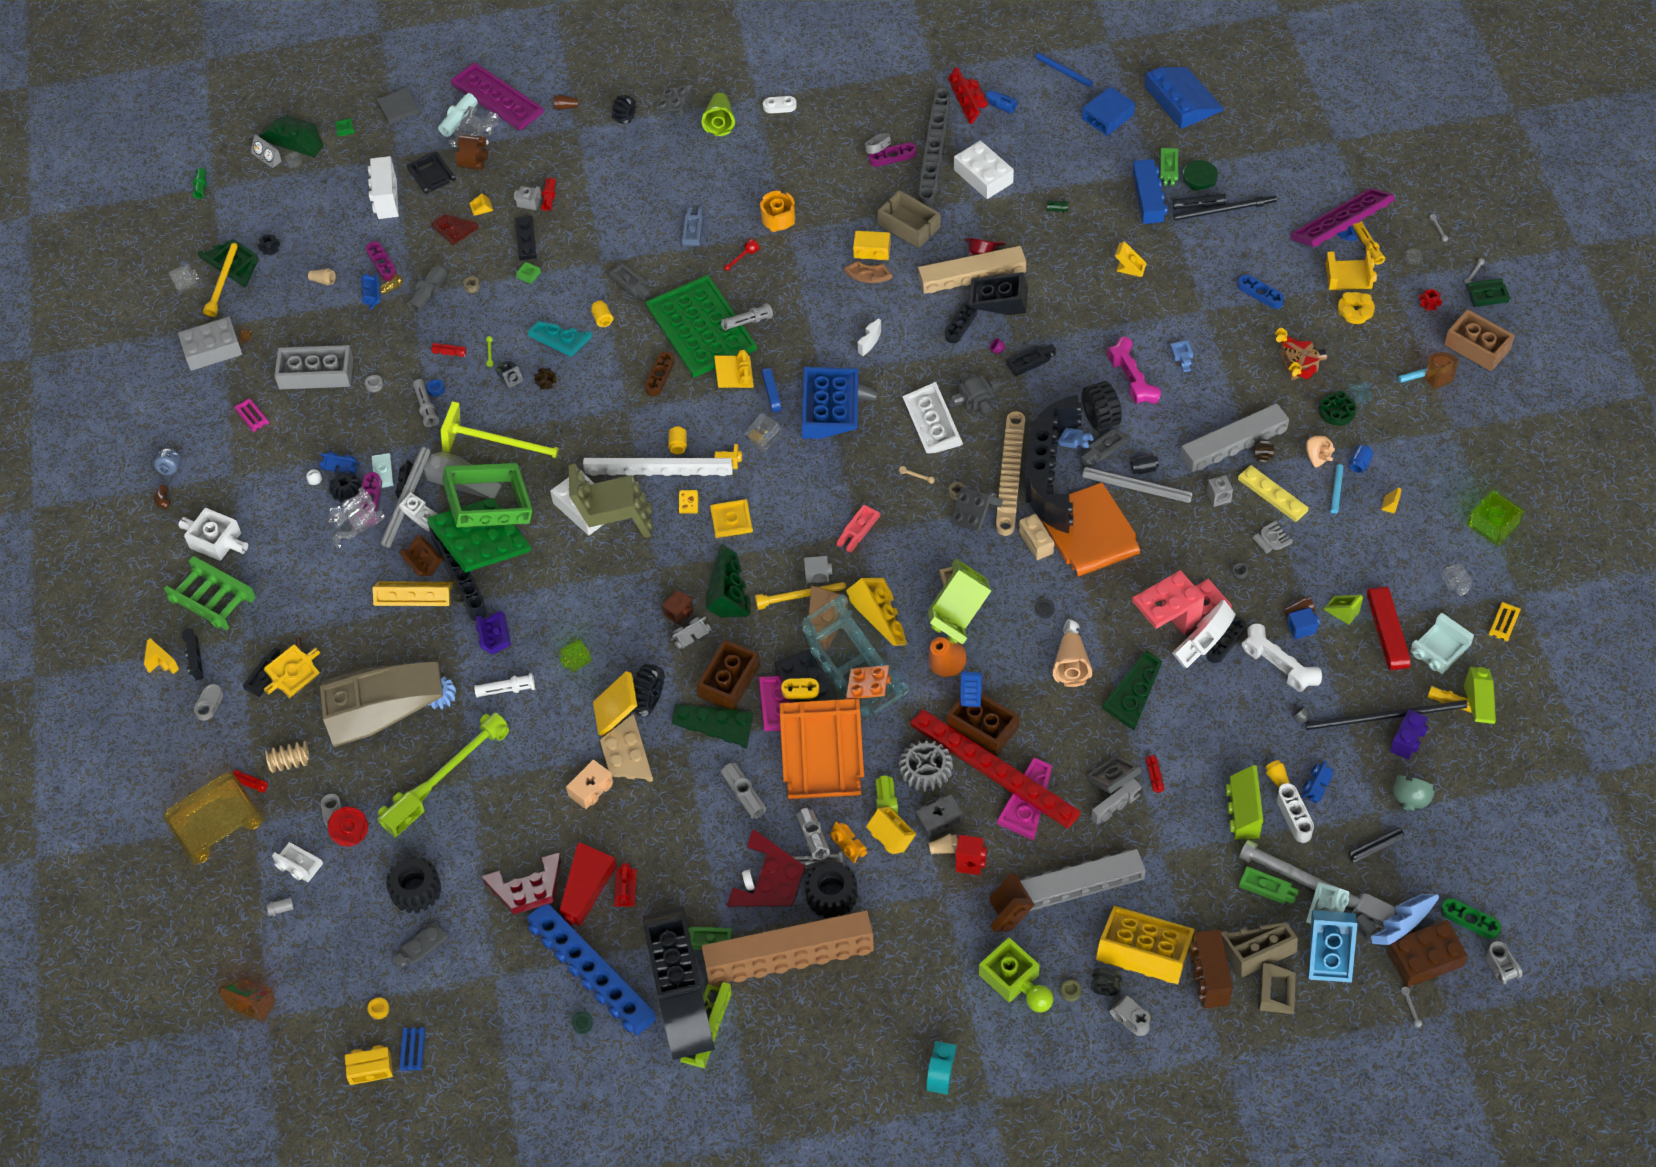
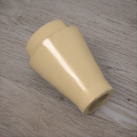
[308,268,336,286]
[929,833,958,854]

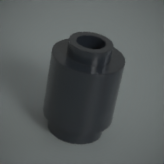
[1131,453,1159,475]

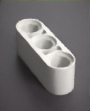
[1277,783,1314,843]

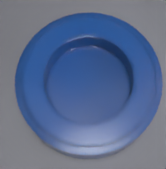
[426,379,445,397]

